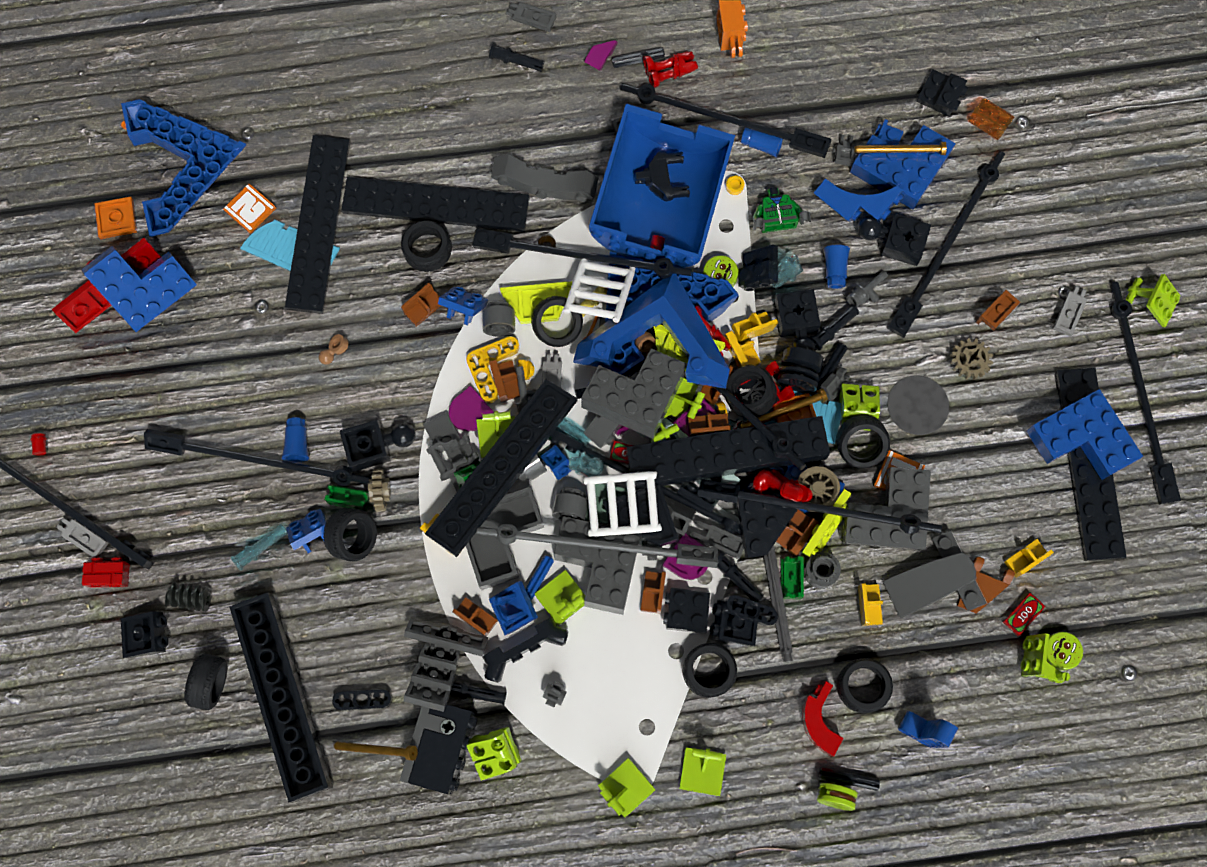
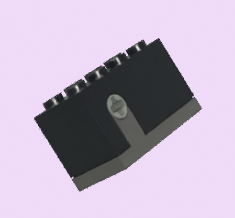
[400,704,478,794]

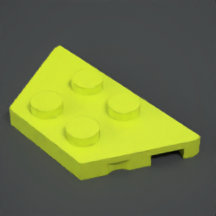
[500,281,572,324]
[654,325,725,364]
[802,489,851,557]

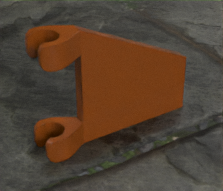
[957,557,1015,614]

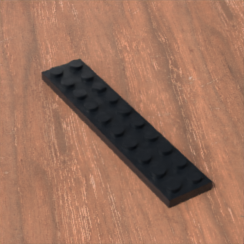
[285,135,350,314]
[341,177,530,232]
[1055,368,1127,561]
[425,379,578,557]

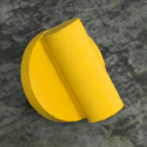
[518,360,534,380]

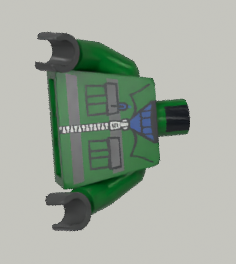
[753,187,811,233]

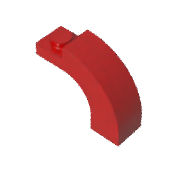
[802,681,844,757]

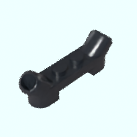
[482,618,569,683]

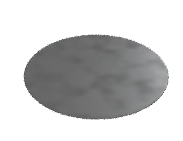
[888,376,949,435]

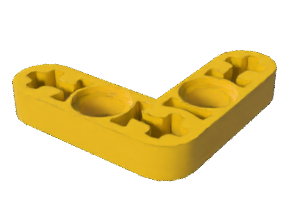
[466,337,520,404]

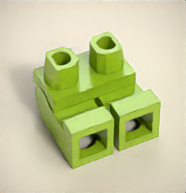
[839,384,880,431]
[467,727,521,781]

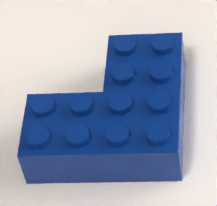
[850,125,956,210]
[81,246,197,332]
[1026,389,1144,480]

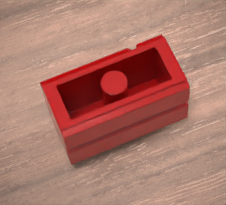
[82,558,130,588]

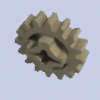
[950,338,993,380]
[368,469,391,512]

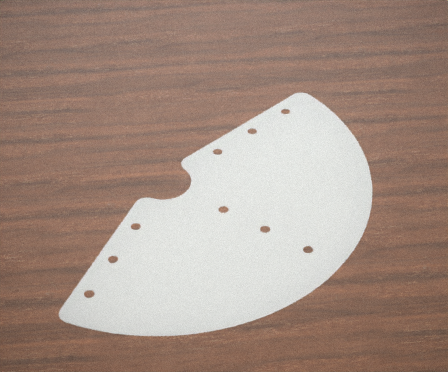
[419,171,760,784]

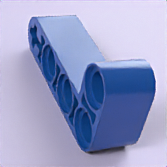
[898,711,958,748]

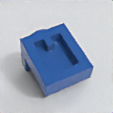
[875,119,904,145]
[540,445,573,480]

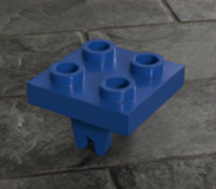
[438,287,488,326]
[286,508,327,553]
[489,581,538,635]

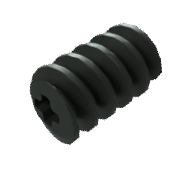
[165,582,211,612]

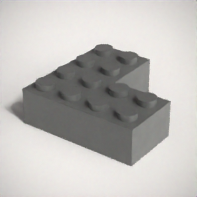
[581,349,687,439]
[842,467,931,551]
[466,487,544,591]
[554,516,640,615]

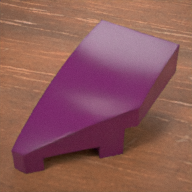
[584,40,618,71]

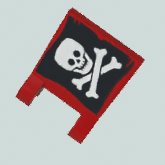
[735,361,795,407]

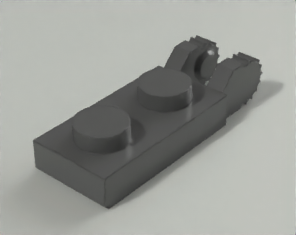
[689,520,744,560]

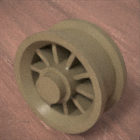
[798,466,840,513]

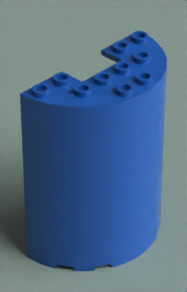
[589,104,735,268]

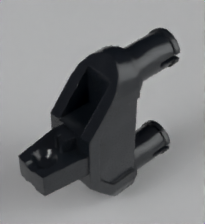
[634,150,690,202]

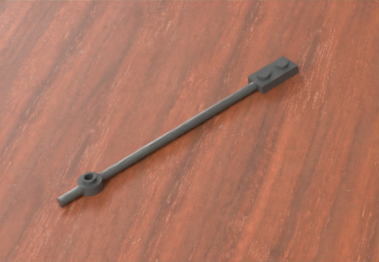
[476,524,718,568]

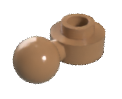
[635,332,656,360]
[319,334,348,365]

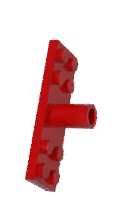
[52,238,161,333]

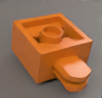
[716,0,748,58]

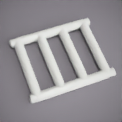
[563,258,636,323]
[583,471,662,537]

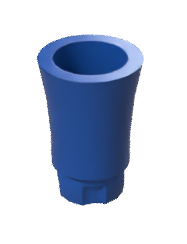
[741,128,783,158]
[824,245,850,289]
[282,417,309,463]

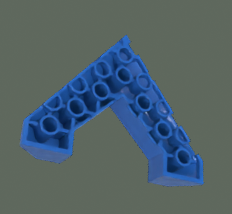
[121,99,246,237]
[605,252,739,377]
[573,274,730,389]

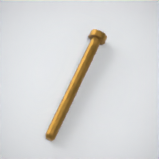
[854,142,947,155]
[740,389,828,429]
[333,742,418,761]

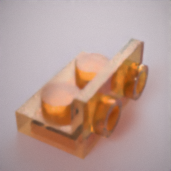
[968,98,1015,140]

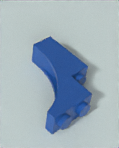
[814,178,904,222]

